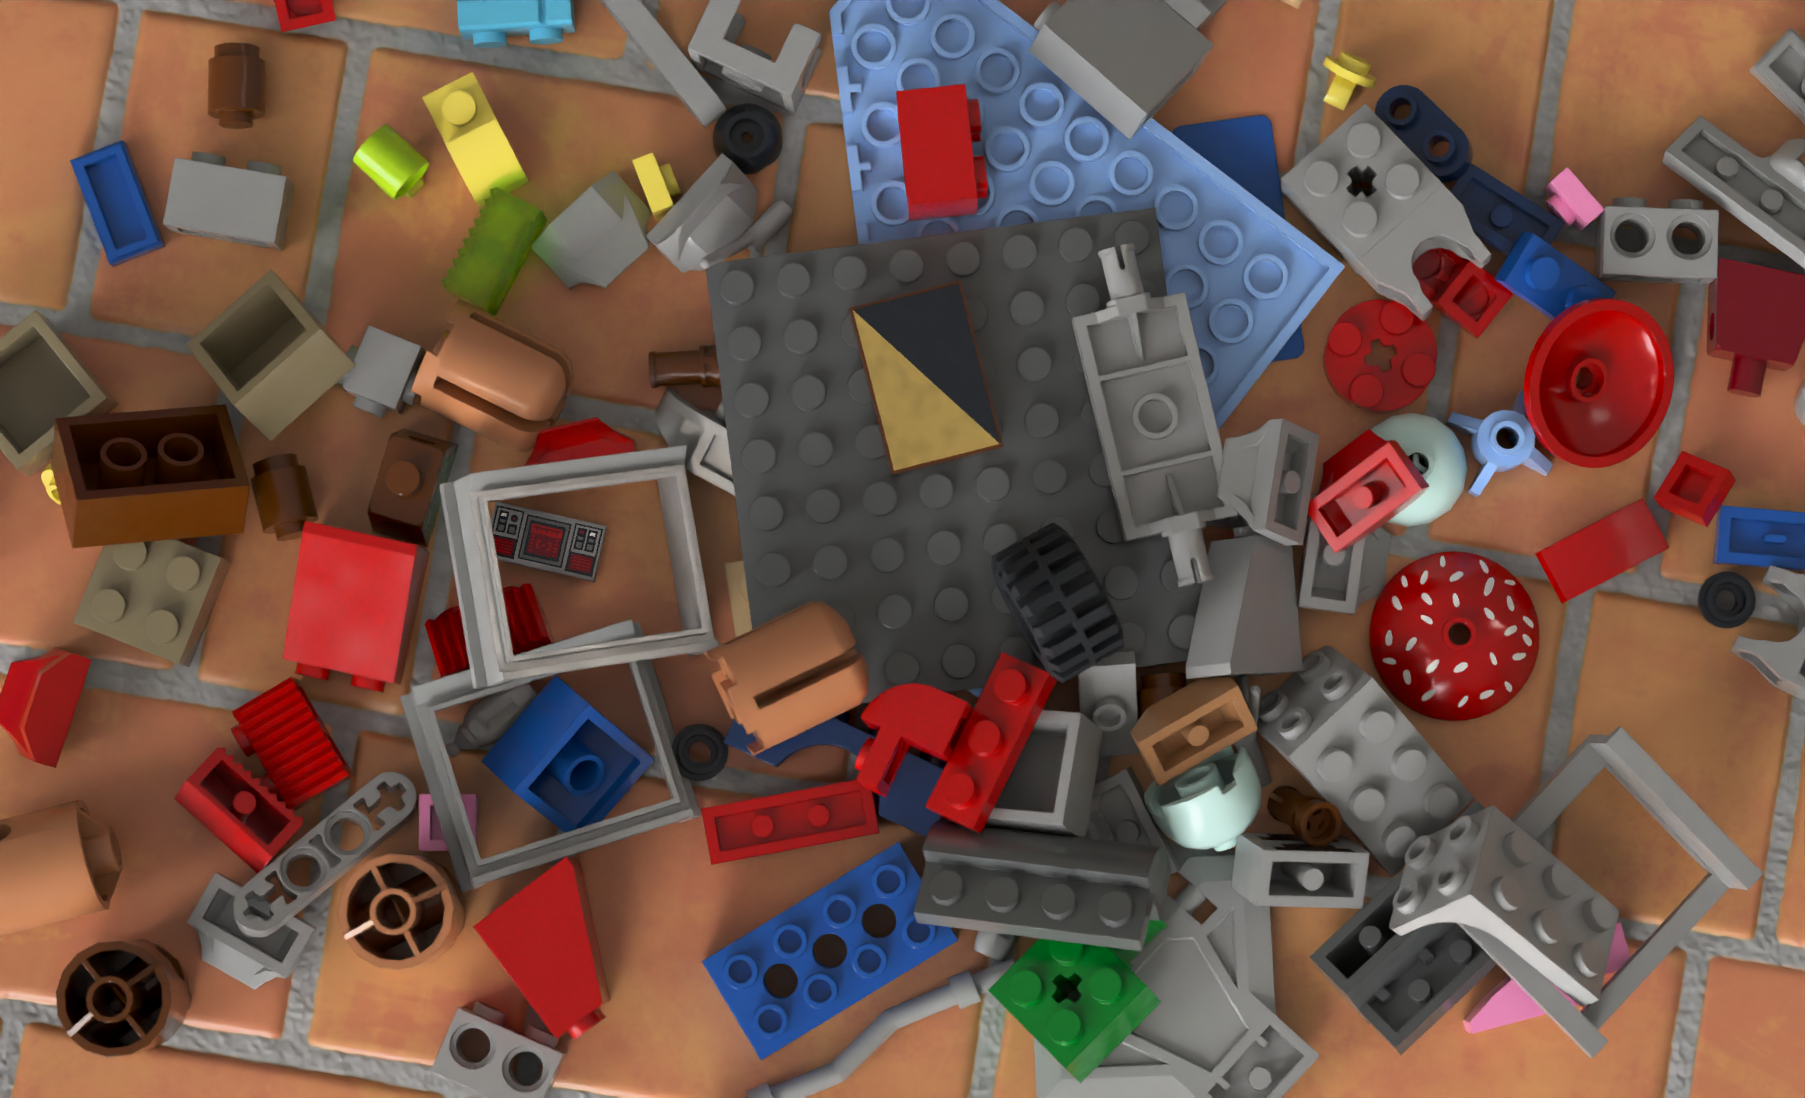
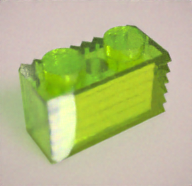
[441,187,547,316]

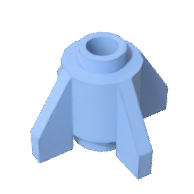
[1445,391,1553,497]

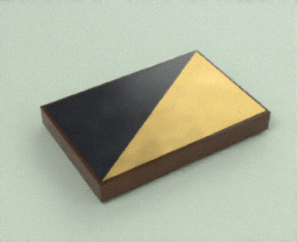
[849,280,1003,476]

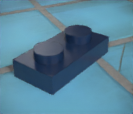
[1450,163,1565,257]

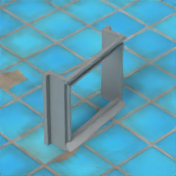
[439,445,719,689]
[400,619,701,893]
[1458,727,1764,1058]

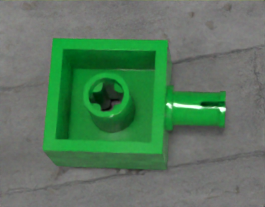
[988,919,1168,1083]

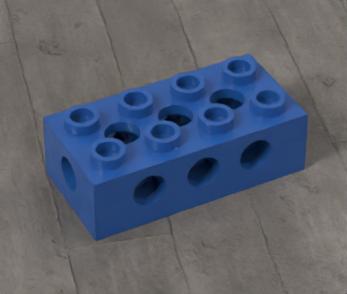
[701,842,958,1060]

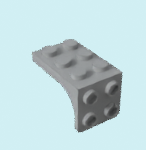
[1257,646,1475,876]
[1389,805,1619,1007]

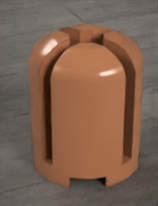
[411,299,574,452]
[704,602,869,755]

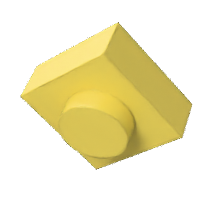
[632,152,681,220]

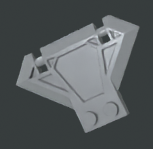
[1034,855,1320,1098]

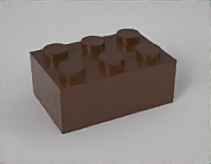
[51,404,250,549]

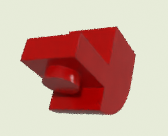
[855,683,973,797]

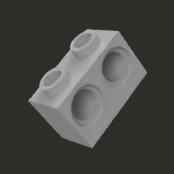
[1595,197,1719,285]
[430,1001,567,1098]

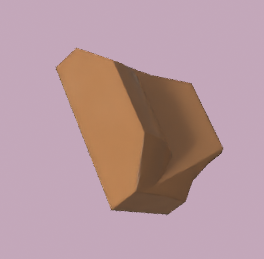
[1130,676,1258,786]

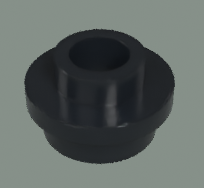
[1697,572,1756,629]
[672,724,728,781]

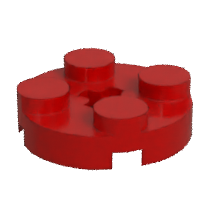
[1323,299,1438,414]

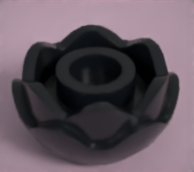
[713,103,782,175]

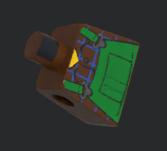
[367,428,459,547]

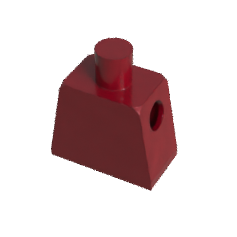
[1707,258,1805,397]

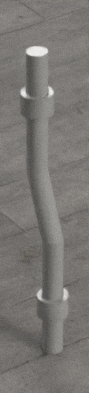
[745,958,1015,1098]

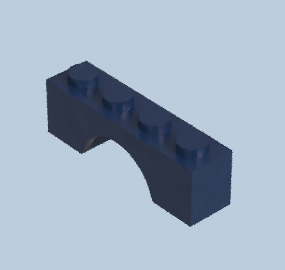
[724,711,947,837]

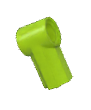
[353,124,430,200]

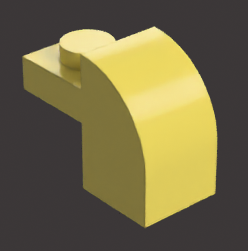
[422,72,529,208]

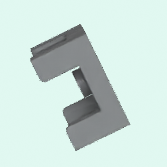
[687,0,823,114]

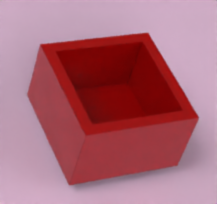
[896,84,988,222]

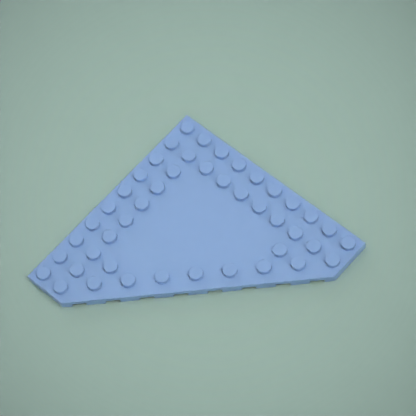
[829,0,1345,699]

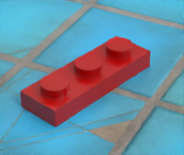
[925,652,1057,834]
[701,779,880,865]

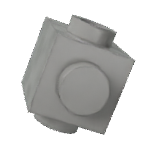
[343,325,426,418]

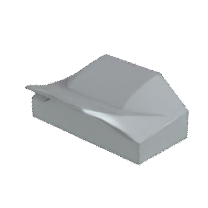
[646,153,758,273]
[530,170,653,290]
[1216,419,1320,546]
[1297,493,1391,615]
[187,872,317,990]

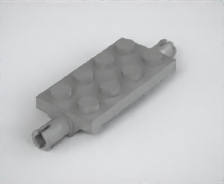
[1071,243,1238,587]

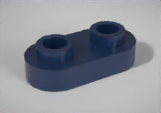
[1375,85,1473,183]

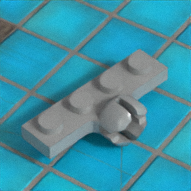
[1662,116,1805,269]

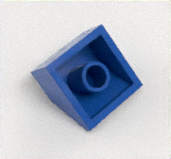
[481,675,655,833]

